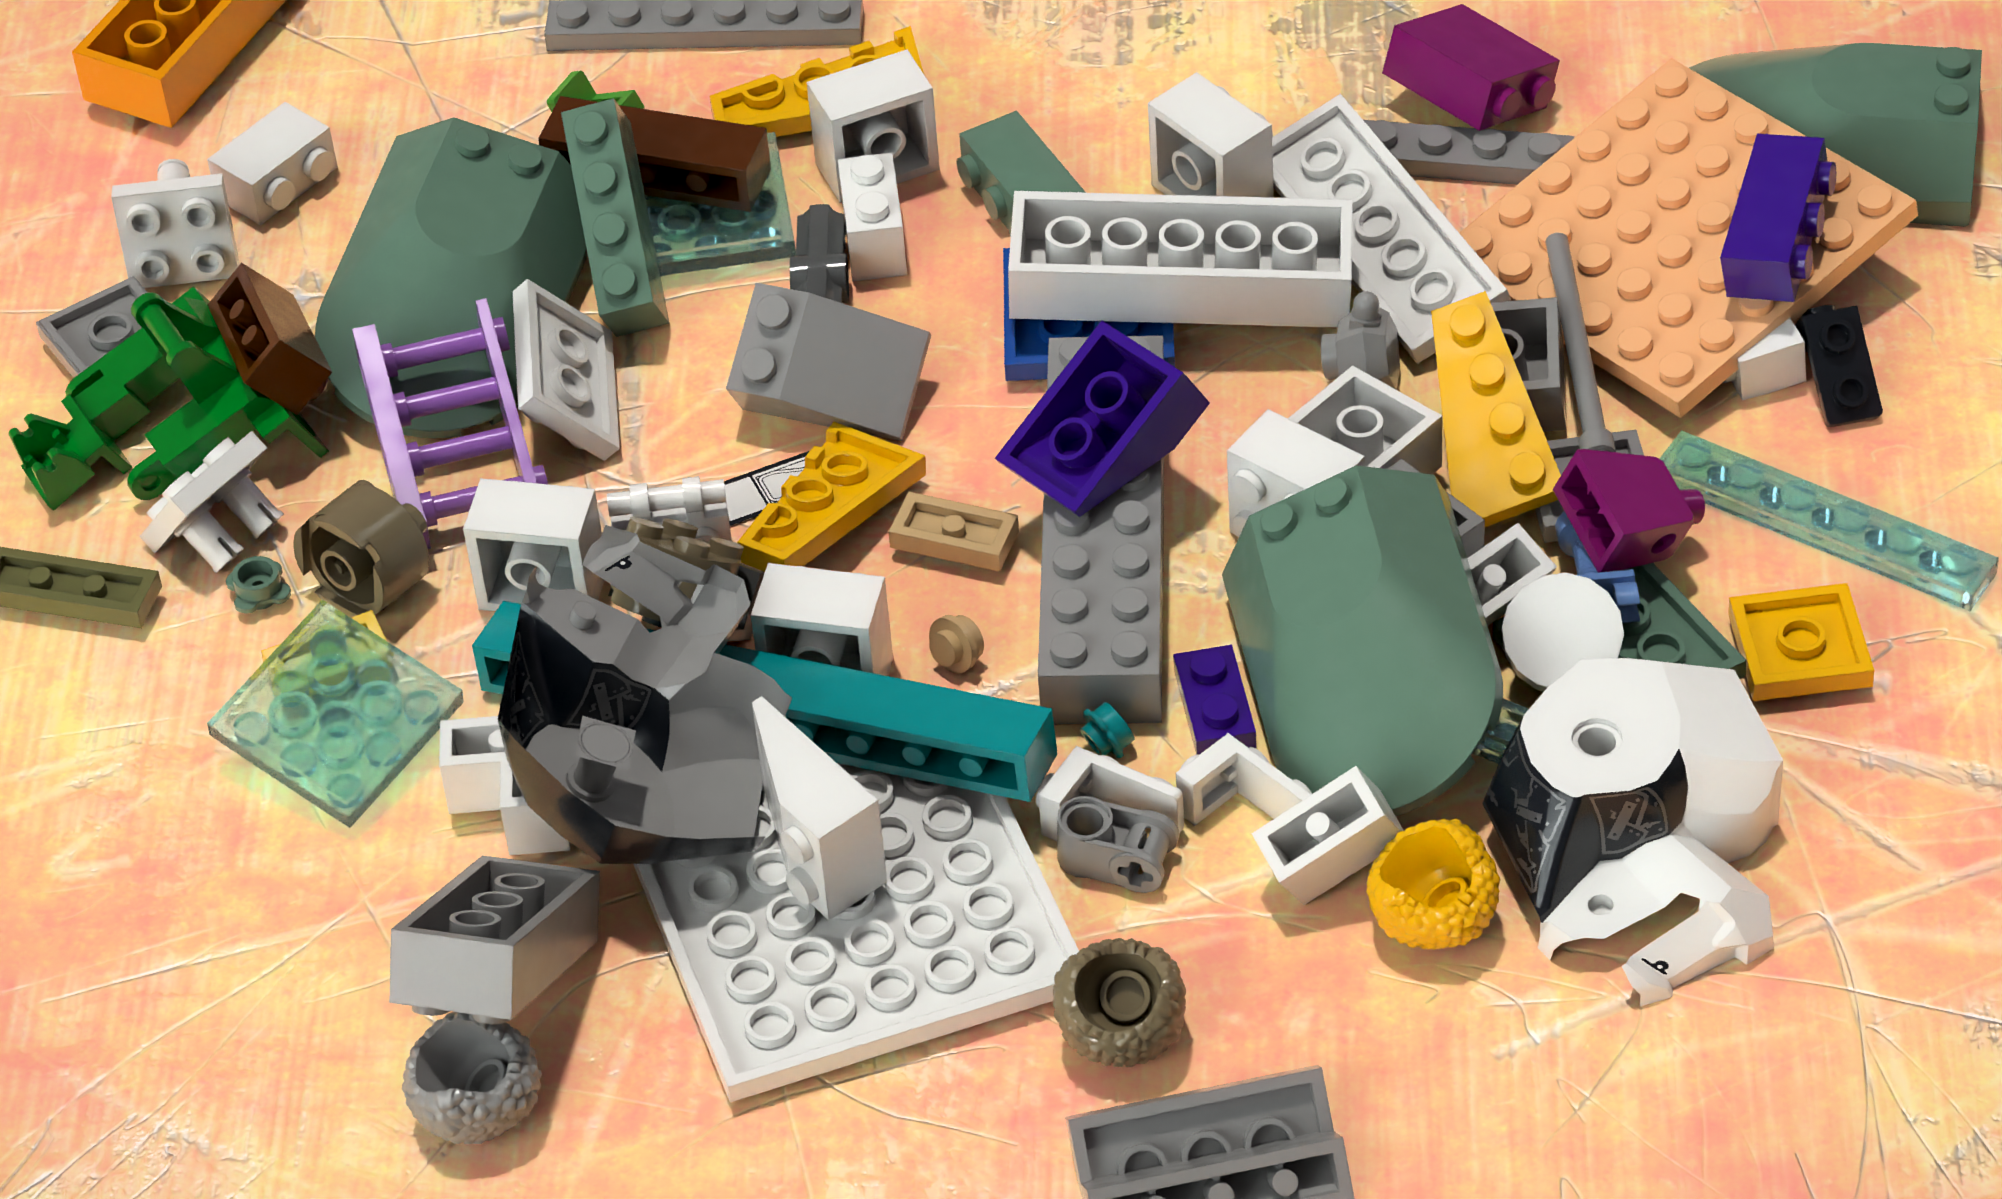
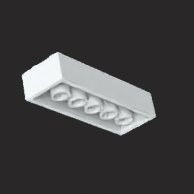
[1008,191,1353,328]

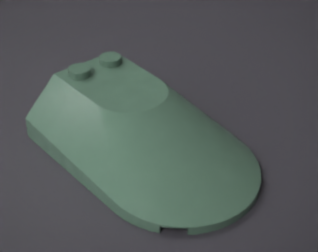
[1689,43,1982,227]
[314,117,588,439]
[1222,465,1503,816]

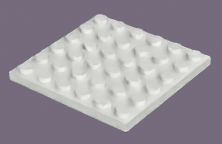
[633,763,1079,1103]

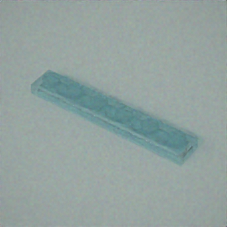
[1659,430,1999,611]

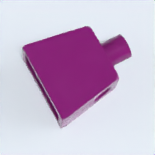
[1553,449,1705,573]

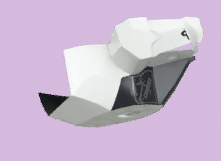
[1482,658,1783,1006]

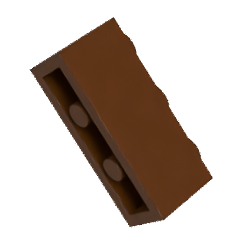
[208,262,332,415]

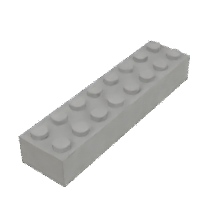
[1038,335,1164,725]

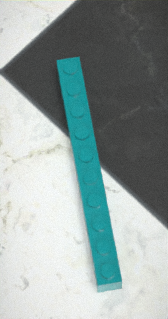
[472,601,1058,802]

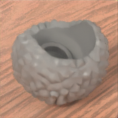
[401,1012,542,1145]

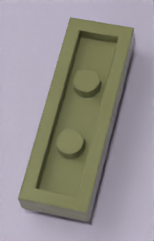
[0,547,162,629]

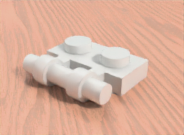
[607,476,732,542]

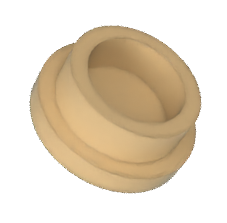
[929,615,984,674]

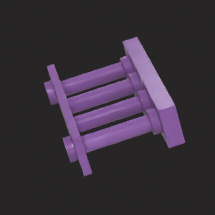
[352,298,548,549]

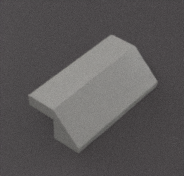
[1065,1065,1355,1199]

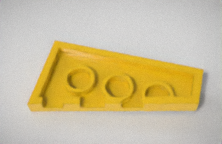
[709,26,924,138]
[1431,291,1561,527]
[737,421,926,572]

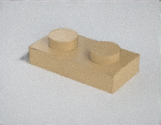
[888,491,1019,572]

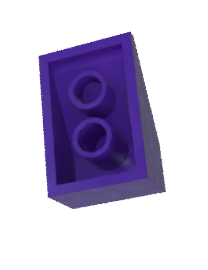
[994,320,1210,517]

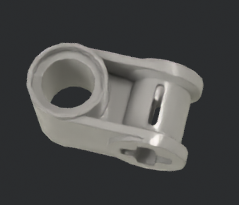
[1057,796,1180,893]

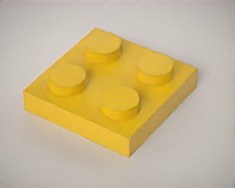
[1728,583,1875,701]

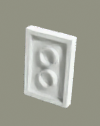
[512,279,620,461]

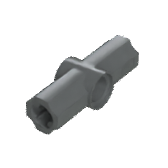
[790,204,849,303]

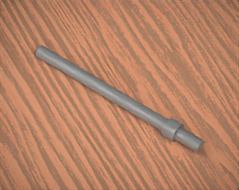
[1545,233,1616,452]

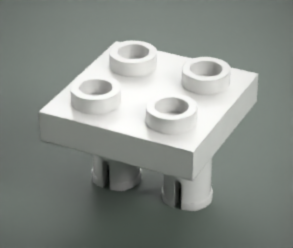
[111,159,240,288]
[139,431,284,573]

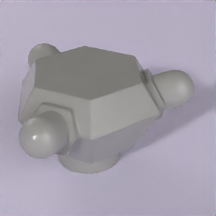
[1321,291,1400,390]

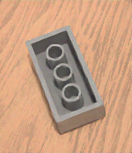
[389,855,600,1024]

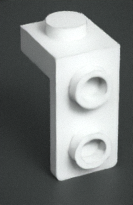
[1176,733,1312,826]
[1036,746,1184,841]

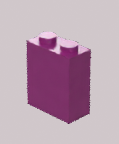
[1382,4,1560,131]

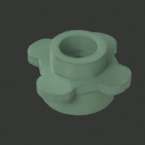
[226,556,291,614]

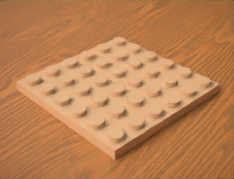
[1459,58,1918,418]

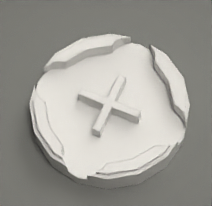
[1502,572,1624,691]

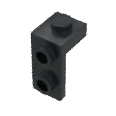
[1795,305,1883,427]

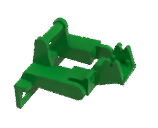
[8,286,329,511]

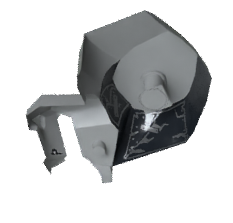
[498,525,792,864]

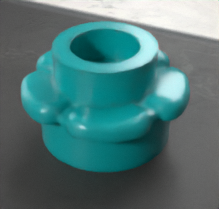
[1080,702,1135,758]

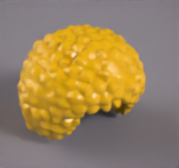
[1366,818,1500,950]

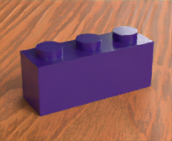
[1720,133,1836,302]

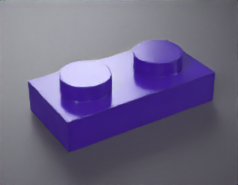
[1173,644,1257,755]

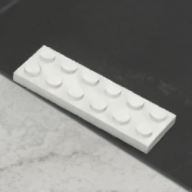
[1272,93,1511,364]

